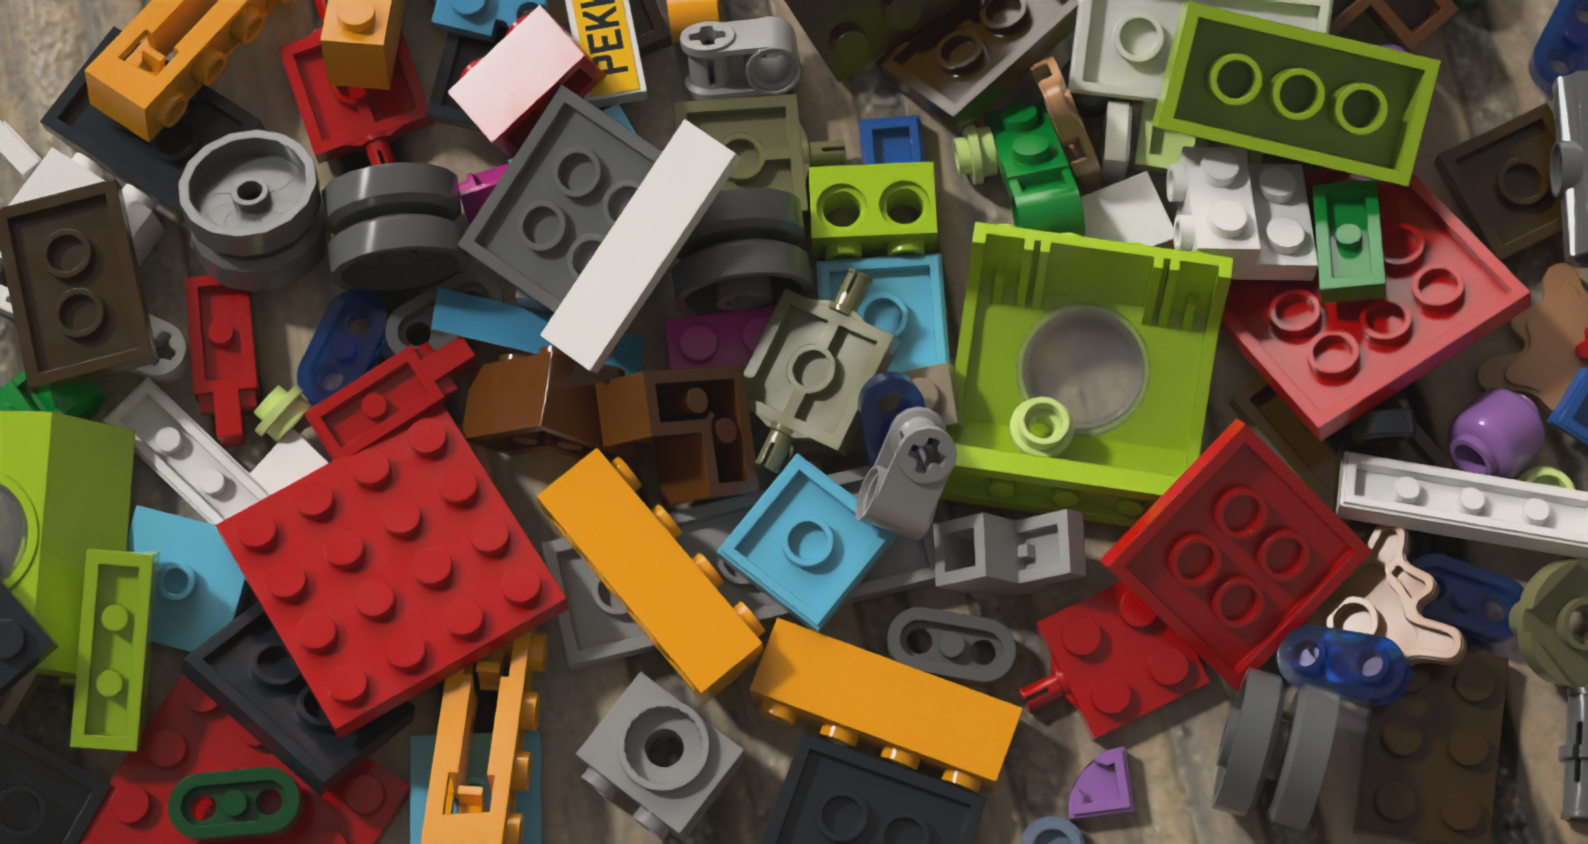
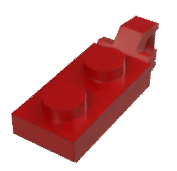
[184,275,260,448]
[304,336,479,460]

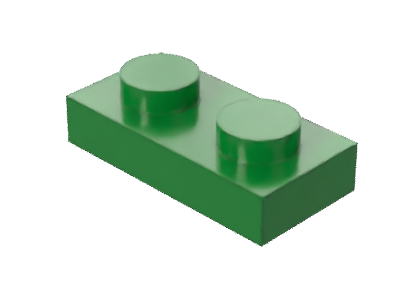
[1312,179,1387,304]

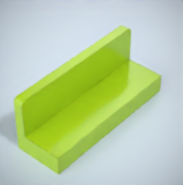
[70,549,160,752]

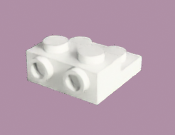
[1167,146,1318,281]

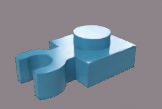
[431,0,549,43]

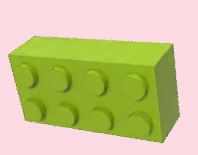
[1152,1,1441,186]

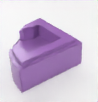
[1068,746,1135,822]

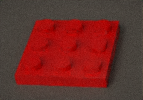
[1100,418,1373,691]

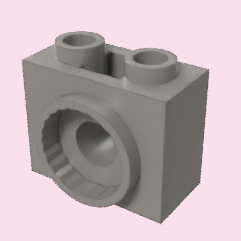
[576,671,746,842]

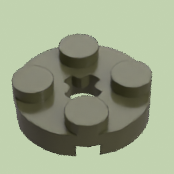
[1508,558,1588,688]

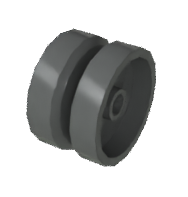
[179,130,331,292]
[322,162,468,294]
[672,188,812,316]
[1211,667,1340,833]

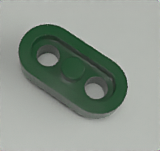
[168,767,304,842]

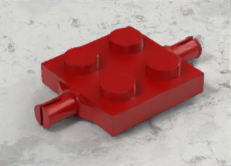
[278,0,435,166]
[1018,581,1211,741]

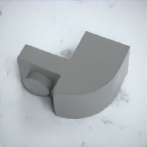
[933,509,1086,596]

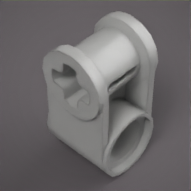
[680,16,801,101]
[855,406,957,541]

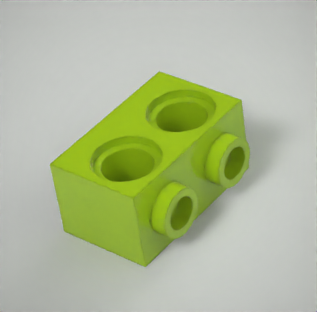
[809,161,938,261]

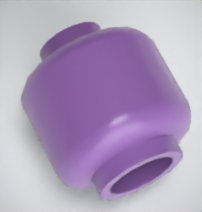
[1448,388,1545,479]

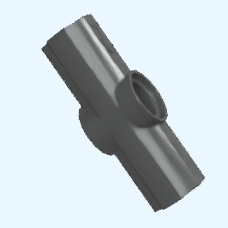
[1550,71,1588,268]

